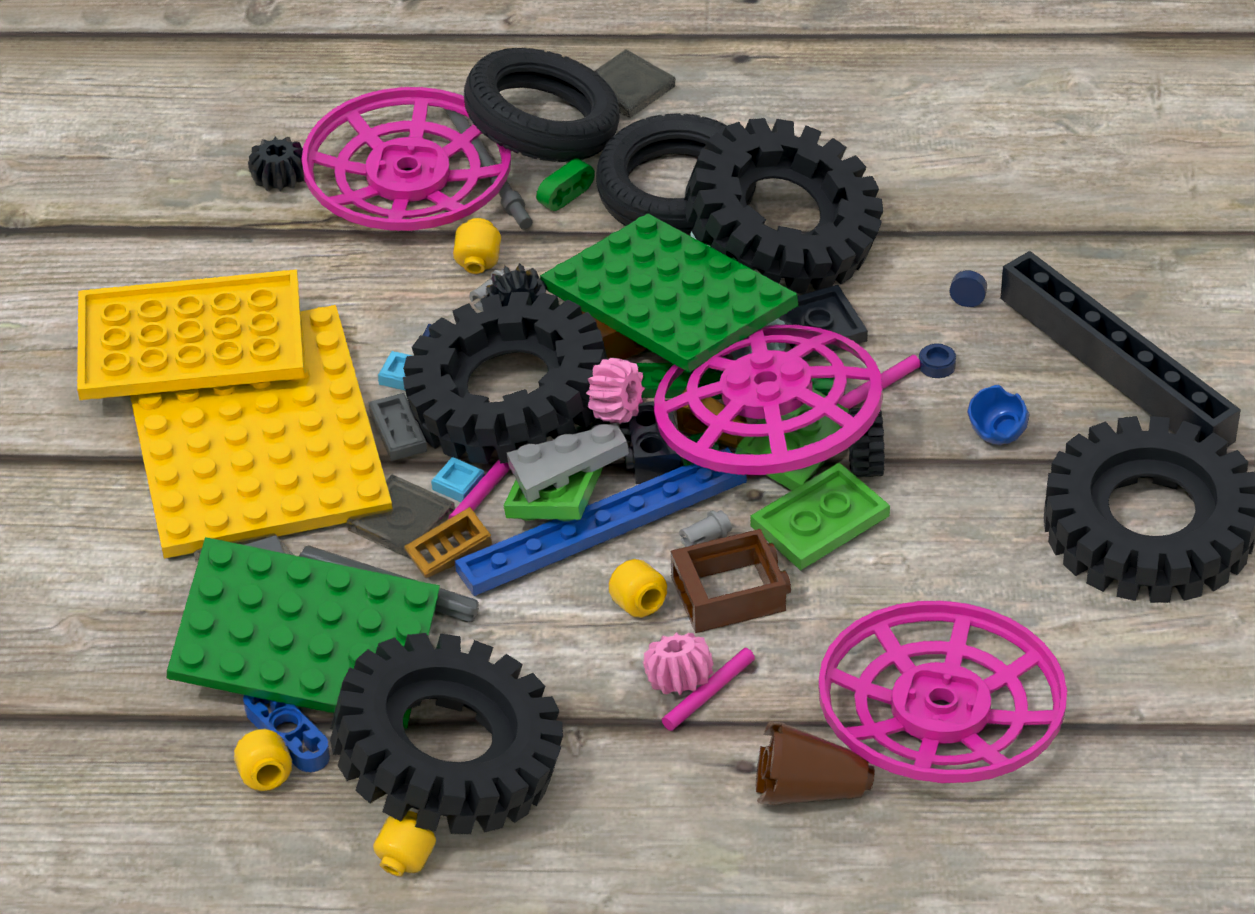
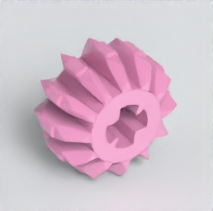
[586,358,645,423]
[643,632,714,695]

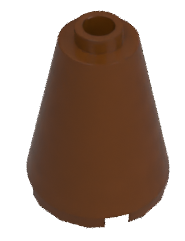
[756,721,875,805]

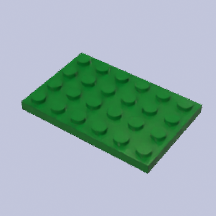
[540,214,798,373]
[167,537,440,728]

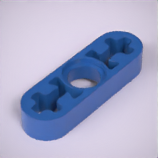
[243,695,330,772]

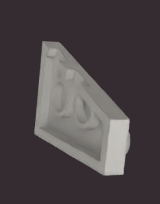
[507,423,629,503]

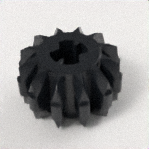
[248,136,304,192]
[485,263,547,307]

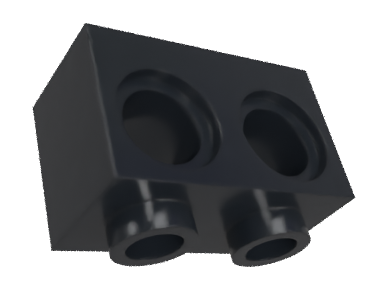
[619,400,681,484]

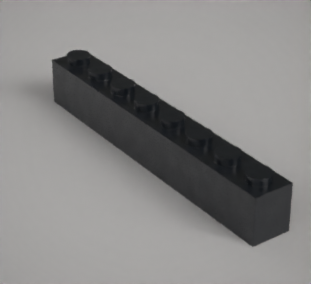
[1000,251,1241,447]

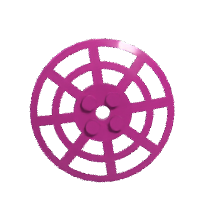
[302,87,511,231]
[654,325,883,475]
[818,601,1067,783]

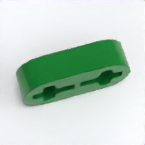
[536,159,595,211]

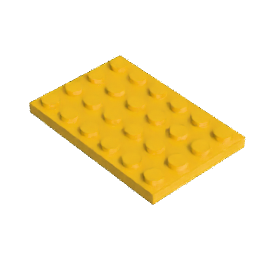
[77,269,304,400]

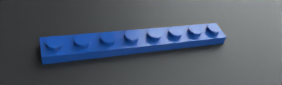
[455,448,747,596]

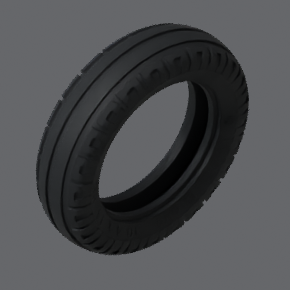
[464,48,620,162]
[596,113,757,236]

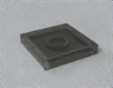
[594,49,675,119]
[347,474,455,559]

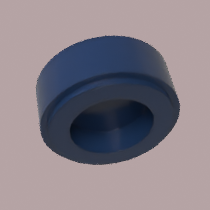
[949,270,987,307]
[919,343,956,378]

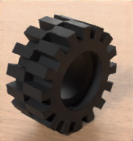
[848,408,885,477]

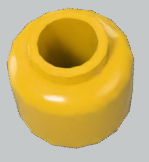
[453,218,501,274]
[609,559,667,618]
[234,729,292,791]
[373,811,436,877]

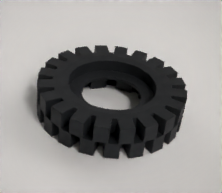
[684,118,883,294]
[403,292,608,464]
[1043,416,1255,603]
[330,633,563,834]

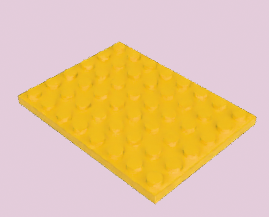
[130,305,393,559]

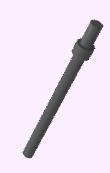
[444,109,533,230]

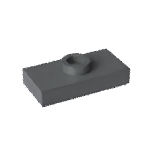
[368,393,427,461]

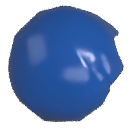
[967,385,1030,445]

